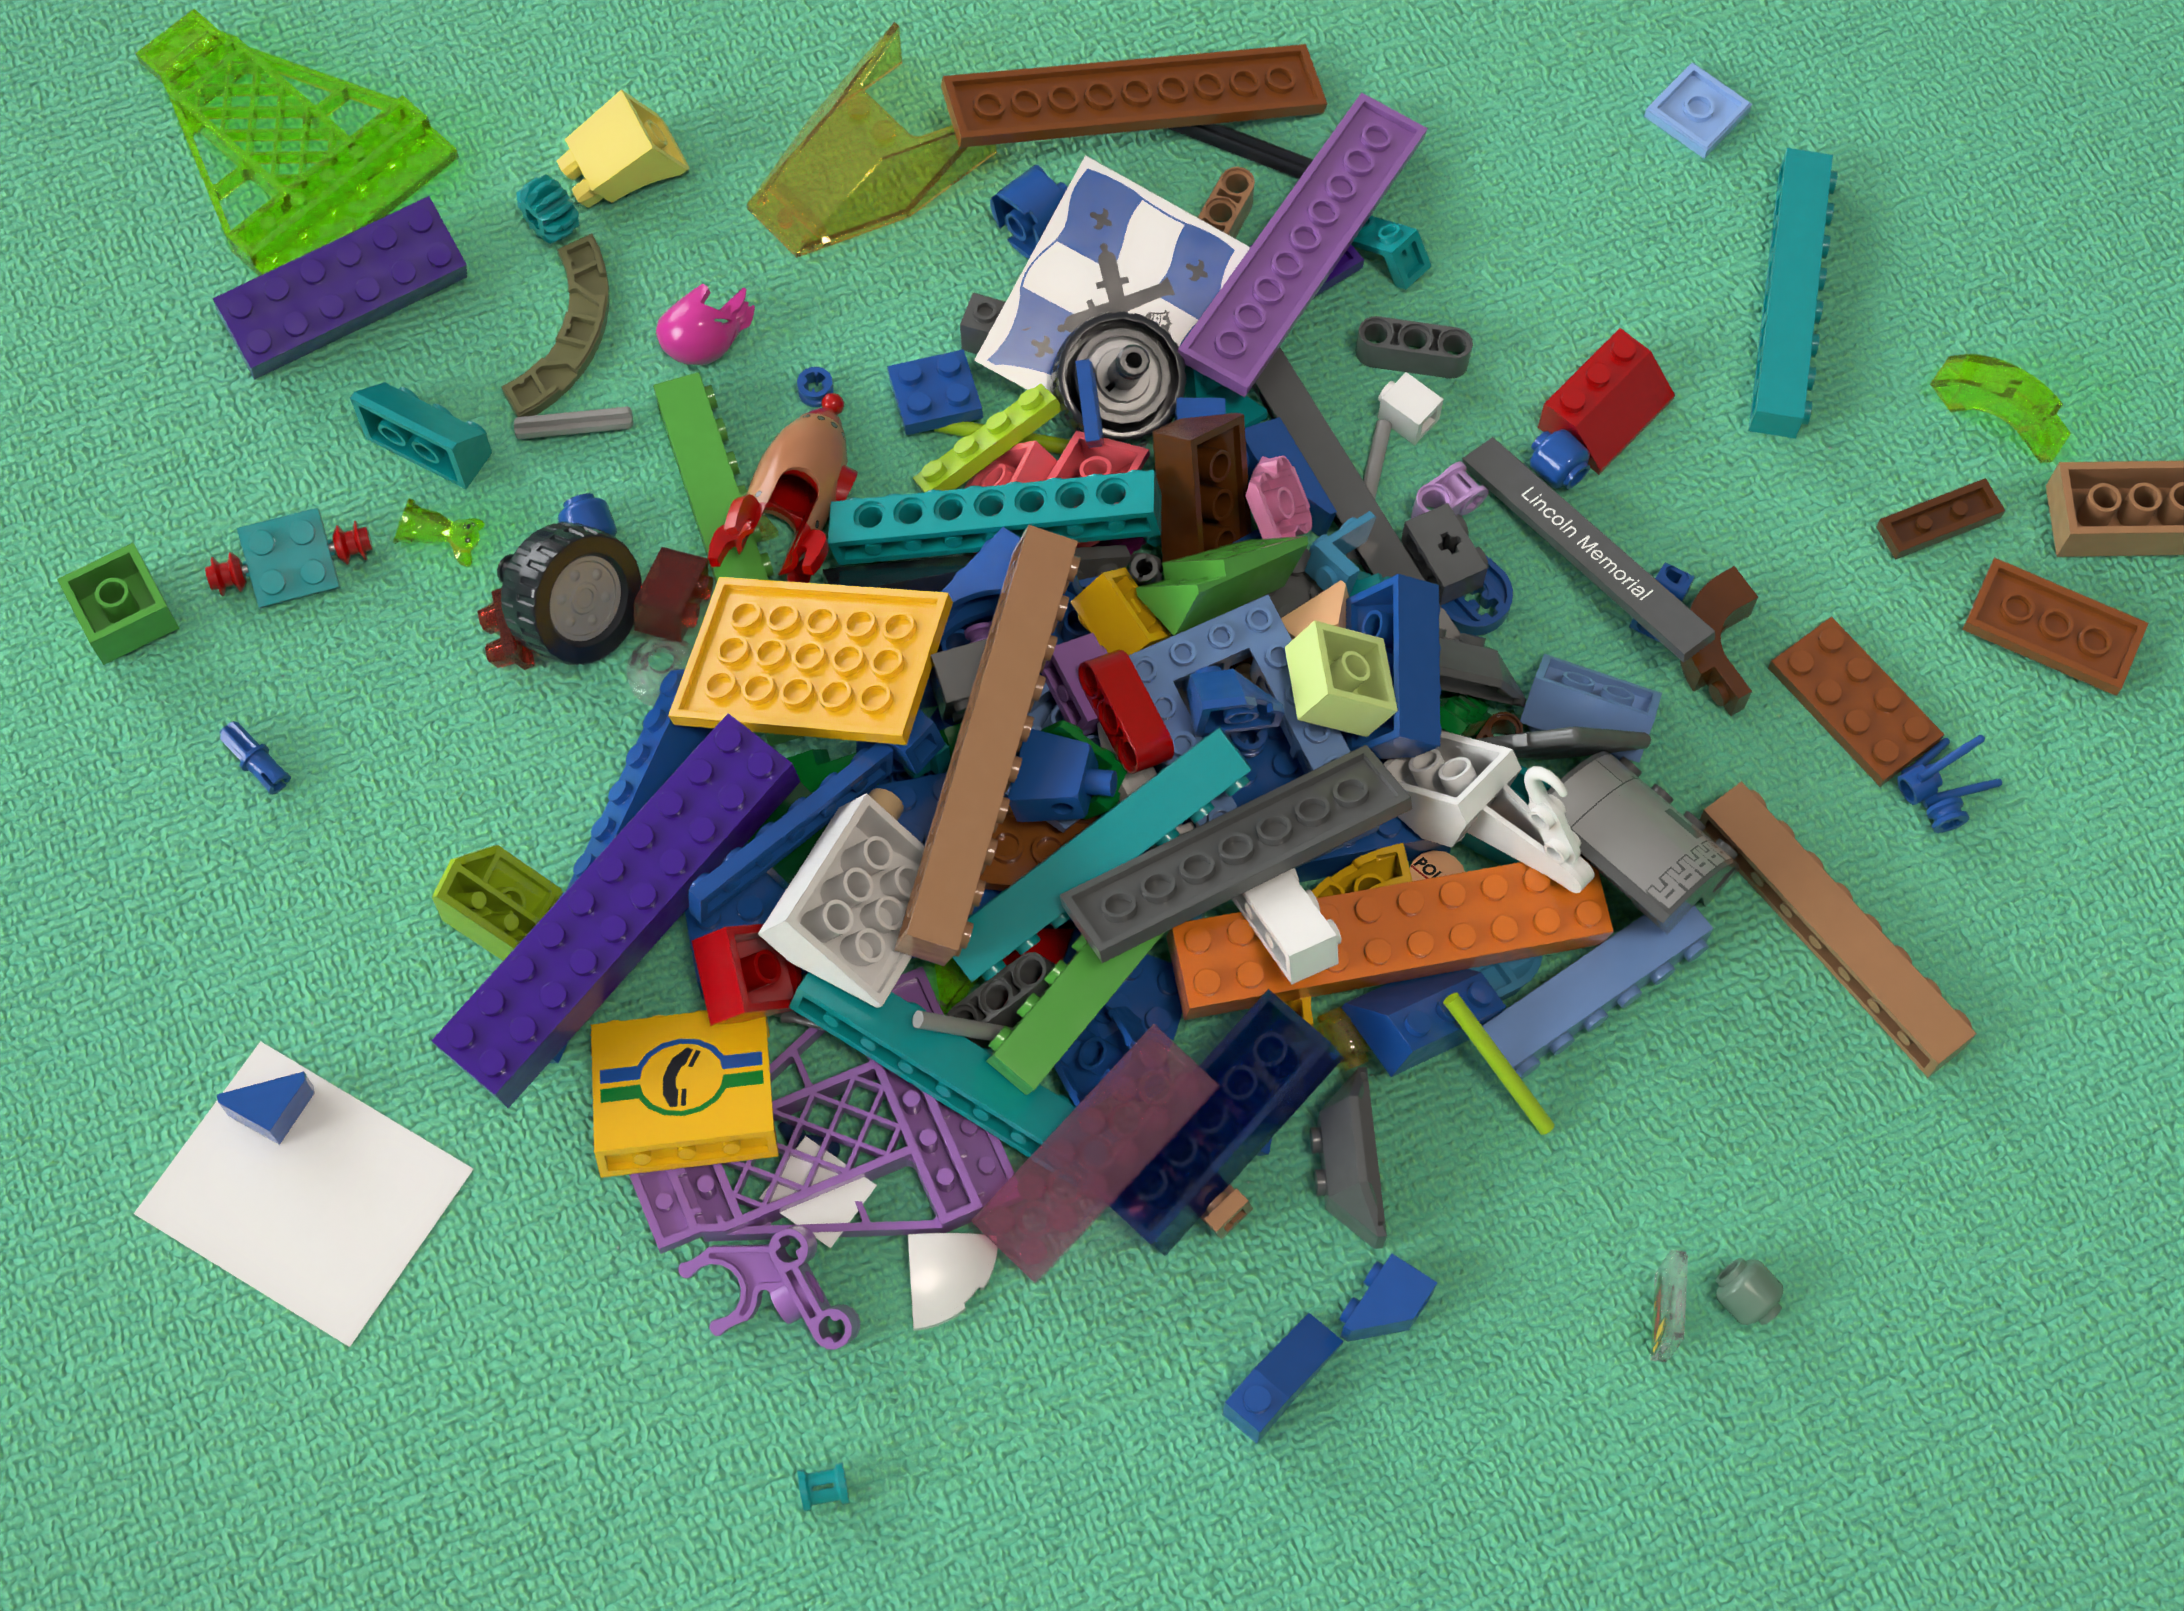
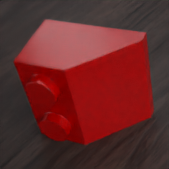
[692,924,803,1026]

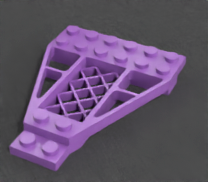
[629,967,1025,1254]

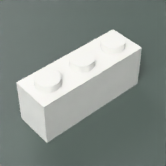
[1232,868,1341,985]

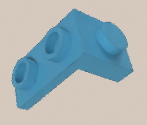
[1305,511,1376,596]

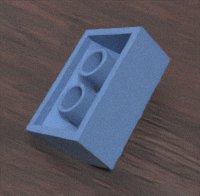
[1520,654,1662,763]

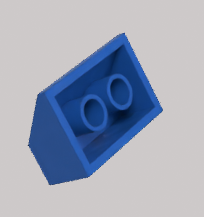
[1342,969,1506,1077]

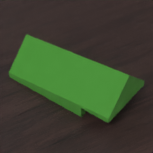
[1136,536,1309,636]

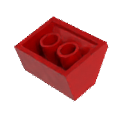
[1538,328,1675,475]

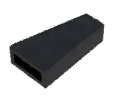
[822,555,974,592]

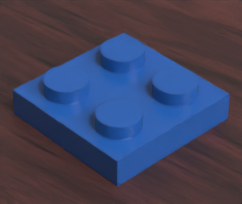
[887,349,983,436]

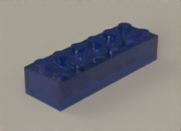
[1090,989,1343,1256]

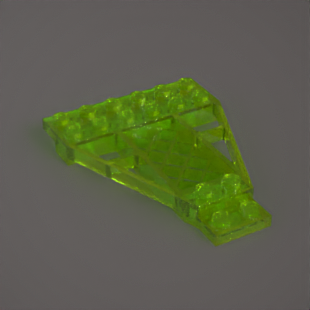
[135,9,459,276]

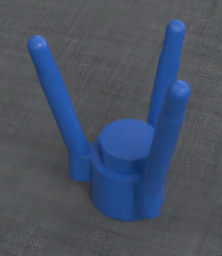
[1897,735,2002,809]

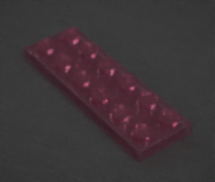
[971,1024,1220,1283]

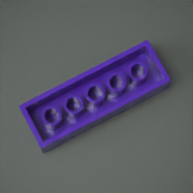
[213,196,467,380]

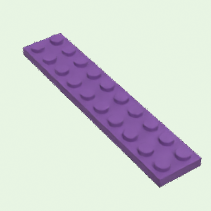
[1177,93,1428,397]

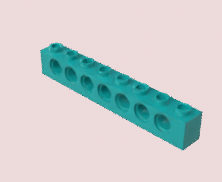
[828,470,1161,565]

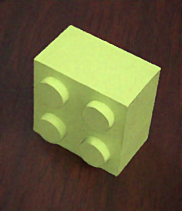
[1285,620,1398,737]

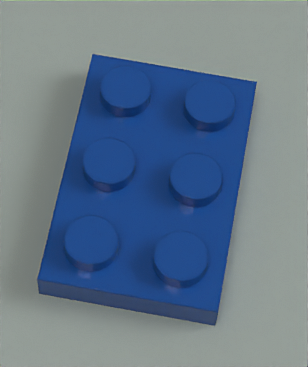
[1063,927,1182,1053]

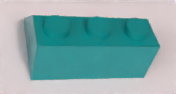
[350,382,492,489]

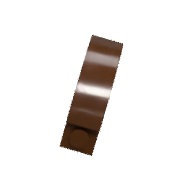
[1680,566,1758,716]

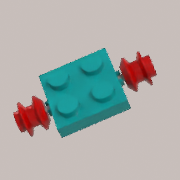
[205,508,373,608]

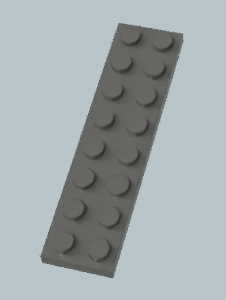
[1060,744,1412,963]

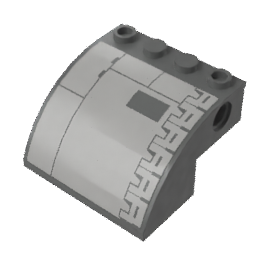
[1547,751,1740,935]

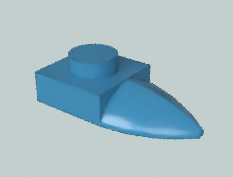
[1470,956,1543,1001]

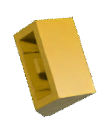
[1070,567,1172,656]

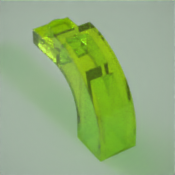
[1930,354,2071,463]

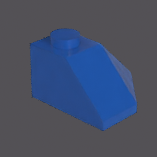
[1186,666,1284,737]

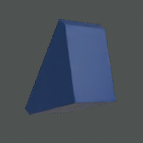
[216,1071,315,1145]

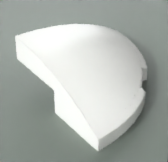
[908,1233,998,1331]

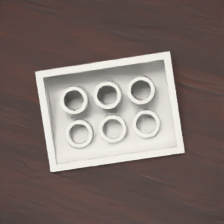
[758,793,925,1008]

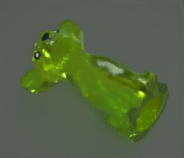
[393,498,485,567]

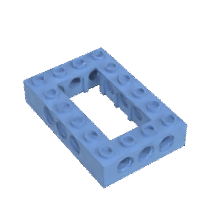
[1129,595,1380,868]

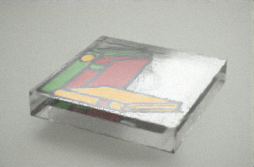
[1651,1250,1688,1362]

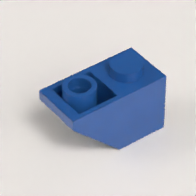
[1339,1253,1437,1342]

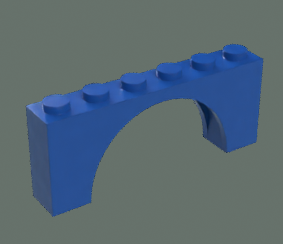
[870,527,1083,774]

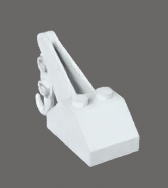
[1383,731,1595,893]

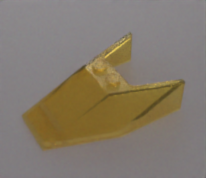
[747,22,997,258]

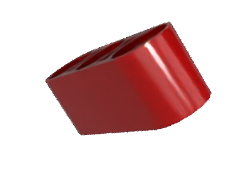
[1078,649,1174,774]

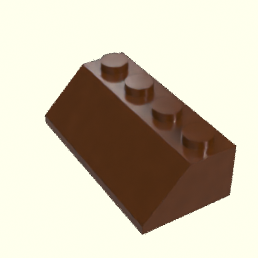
[1153,413,1252,580]

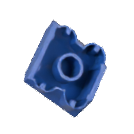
[1054,1005,1166,1114]

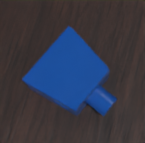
[1008,729,1117,822]

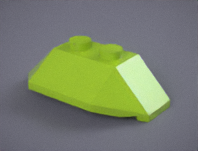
[432,845,563,961]

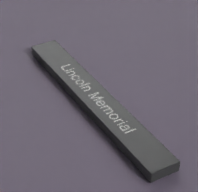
[1462,437,1715,663]

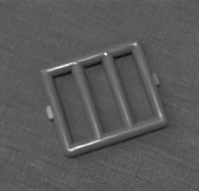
[1476,726,1651,760]

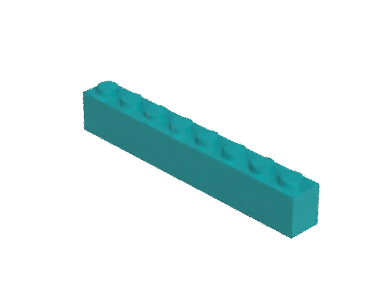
[1748,148,1838,439]
[953,726,1252,982]
[789,972,1123,1194]

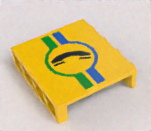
[591,1010,779,1178]

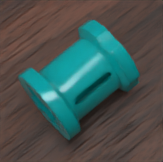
[797,1462,850,1512]

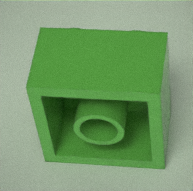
[57,542,179,665]

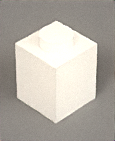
[1378,372,1444,445]

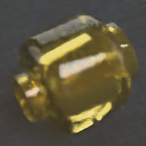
[1313,1006,1371,1072]

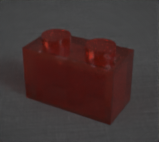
[634,547,714,643]

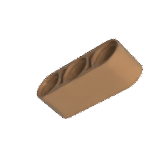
[1198,167,1255,238]

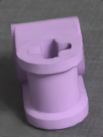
[1411,461,1489,519]

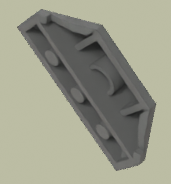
[1439,628,1526,707]
[1310,1067,1387,1249]

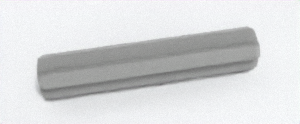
[514,407,633,439]

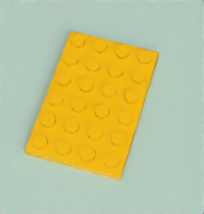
[668,577,953,745]

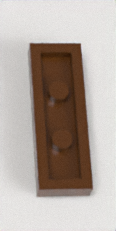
[1876,478,2006,560]

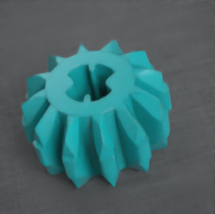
[516,174,580,244]

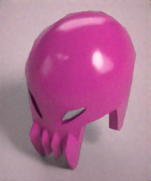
[656,284,755,365]

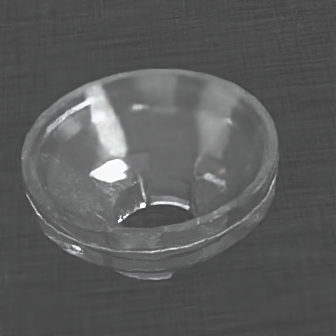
[627,635,693,707]

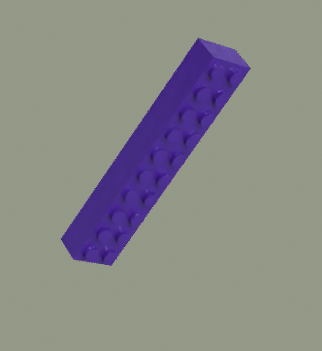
[431,713,801,1108]

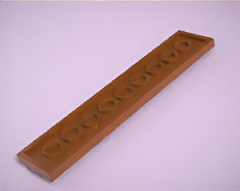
[941,44,1327,148]

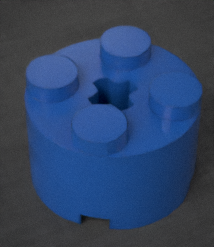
[990,165,1068,259]

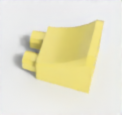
[557,90,689,208]

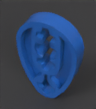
[1441,556,1513,636]

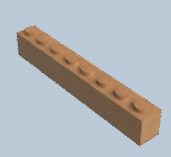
[1699,781,1976,1078]

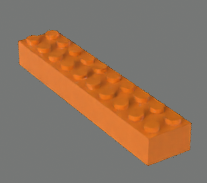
[1166,859,1614,1020]

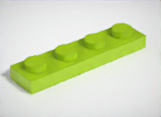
[913,383,1061,493]

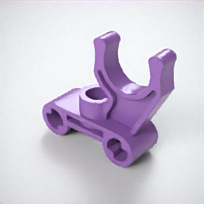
[678,1225,861,1349]

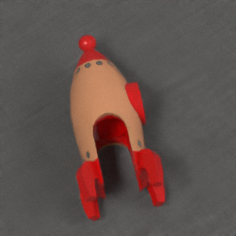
[708,393,858,583]

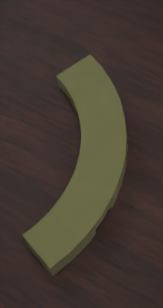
[501,233,609,417]

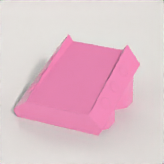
[1245,456,1312,539]

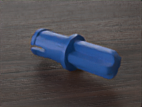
[220,721,291,795]

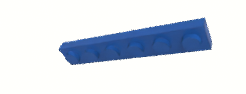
[689,743,894,923]

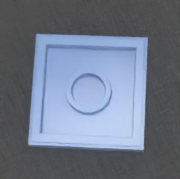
[1644,62,1752,159]

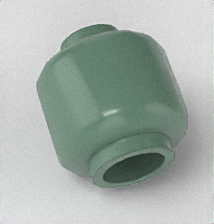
[1716,1257,1783,1325]

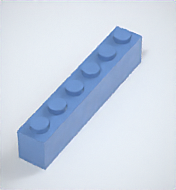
[1483,905,1714,1079]

